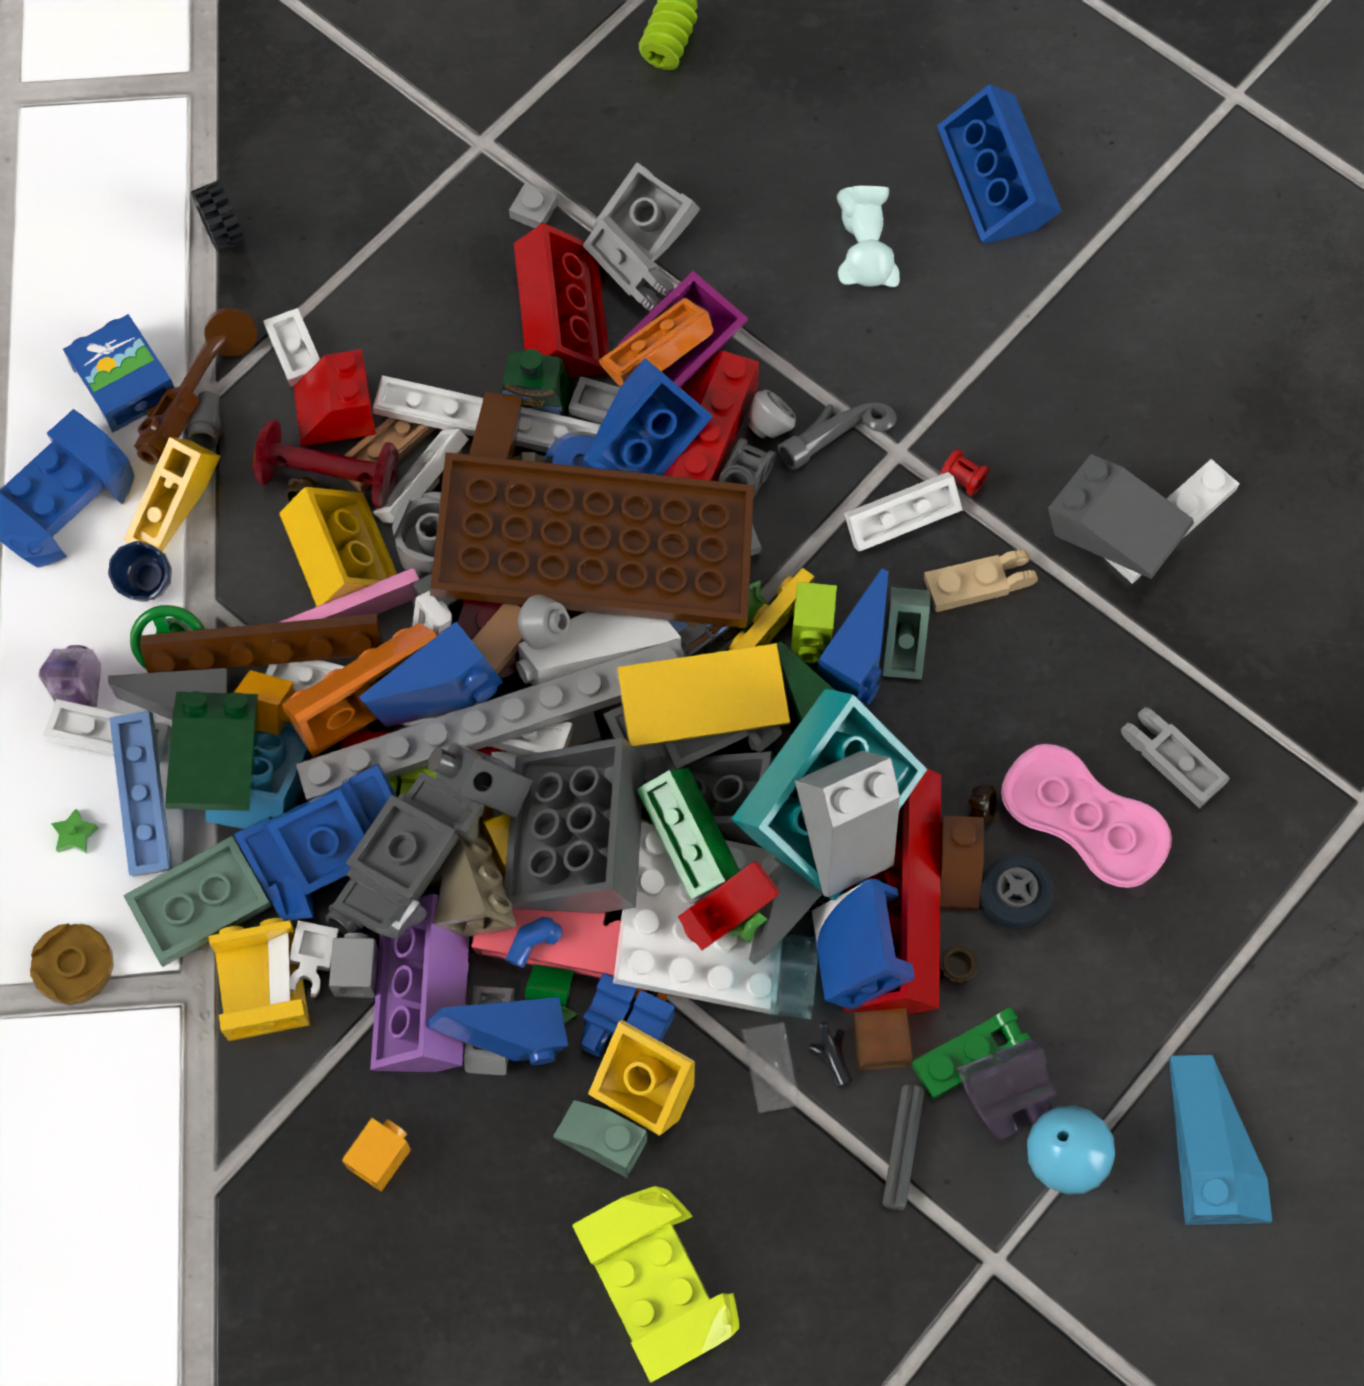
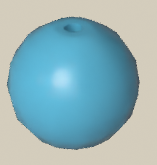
[1027,1105,1115,1195]

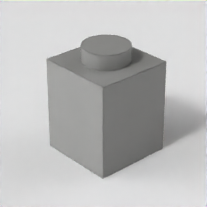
[329,933,379,998]

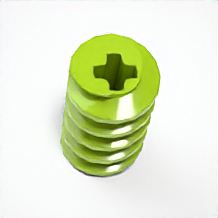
[639,0,698,71]

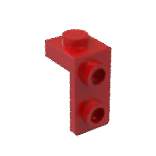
[678,861,780,951]

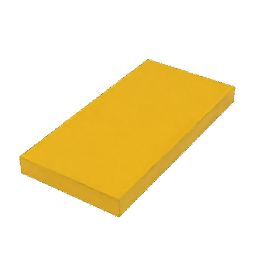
[617,643,790,748]

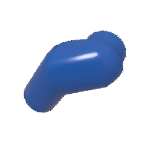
[505,917,562,968]

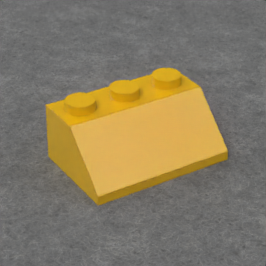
[279,487,397,607]

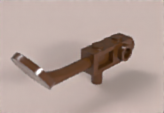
[134,307,257,465]

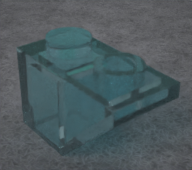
[770,934,818,1019]

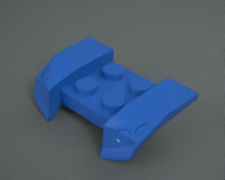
[0,408,135,568]
[234,763,397,920]

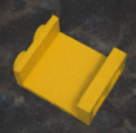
[208,918,310,1041]

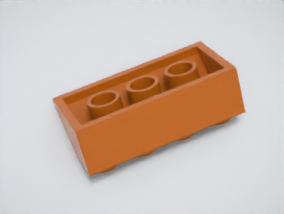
[282,623,437,757]

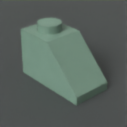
[883,587,930,680]
[553,1100,647,1178]

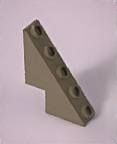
[427,819,516,938]

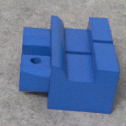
[580,973,675,1057]

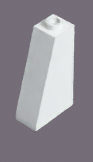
[516,612,681,686]

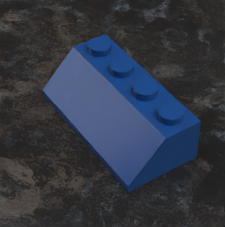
[937,84,1062,244]

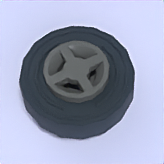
[980,855,1053,929]

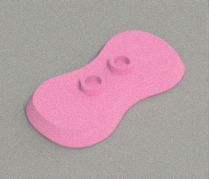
[1001,744,1172,888]

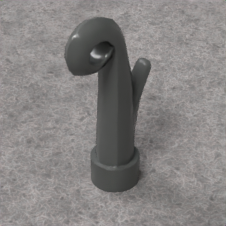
[778,402,897,470]

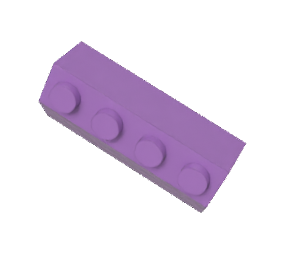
[370,894,469,1072]

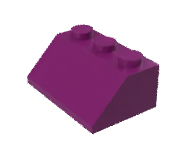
[617,271,748,388]

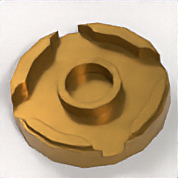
[29,923,114,1005]

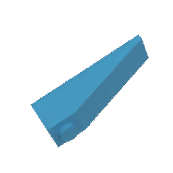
[1169,1055,1272,1225]

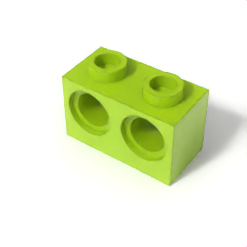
[791,582,837,663]

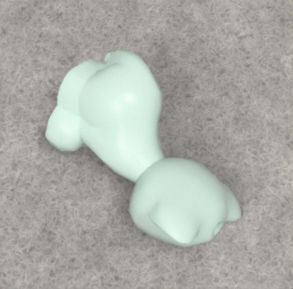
[837,186,900,287]

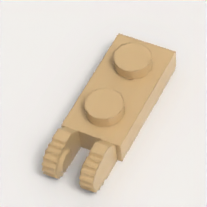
[924,549,1038,612]

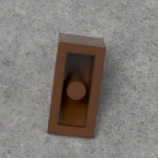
[940,816,984,910]

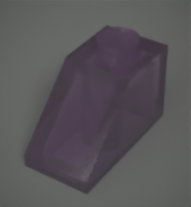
[39,645,101,707]

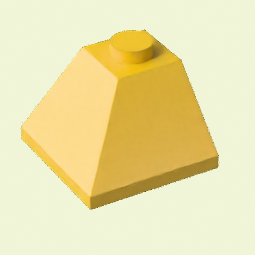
[588,1020,695,1136]

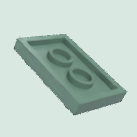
[123,836,272,967]

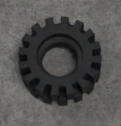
[191,180,245,253]

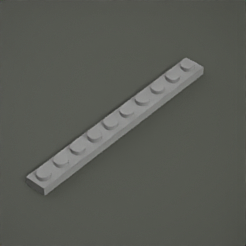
[296,638,685,802]

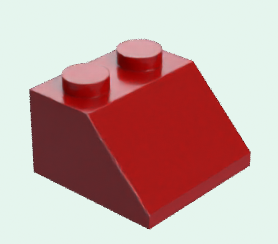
[294,349,376,447]

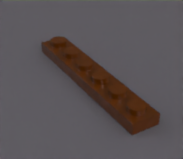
[140,613,383,673]

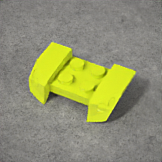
[572,1186,739,1383]

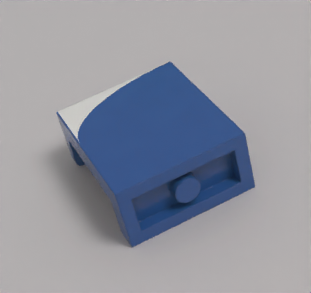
[811,879,915,1010]

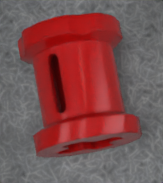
[940,448,990,497]

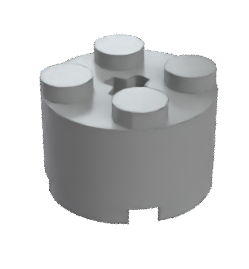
[392,492,441,579]

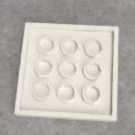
[613,822,783,1014]

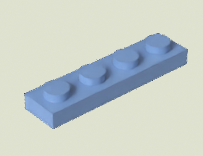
[109,711,173,877]

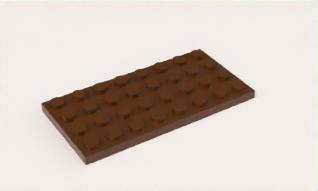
[430,452,754,628]

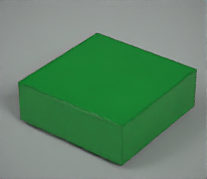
[525,964,575,1006]

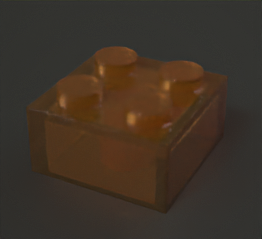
[853,1008,912,1070]

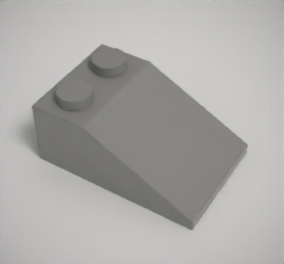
[795,751,900,897]

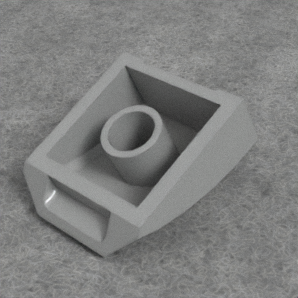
[594,162,700,263]

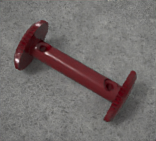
[253,419,399,508]

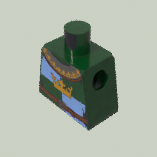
[501,349,574,417]

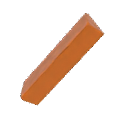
[599,298,714,387]

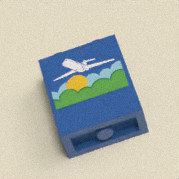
[63,314,174,433]

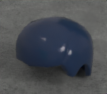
[108,541,172,602]

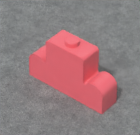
[471,909,621,978]

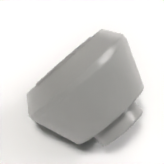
[747,390,796,439]
[518,595,570,649]

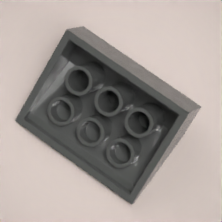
[504,737,645,913]

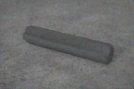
[883,1084,925,1210]

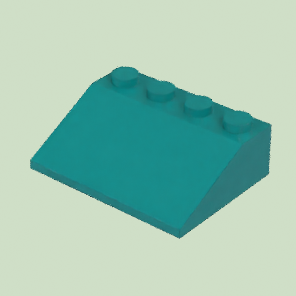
[732,689,927,900]

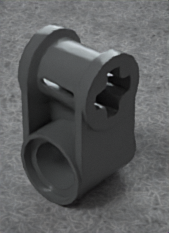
[719,437,777,499]

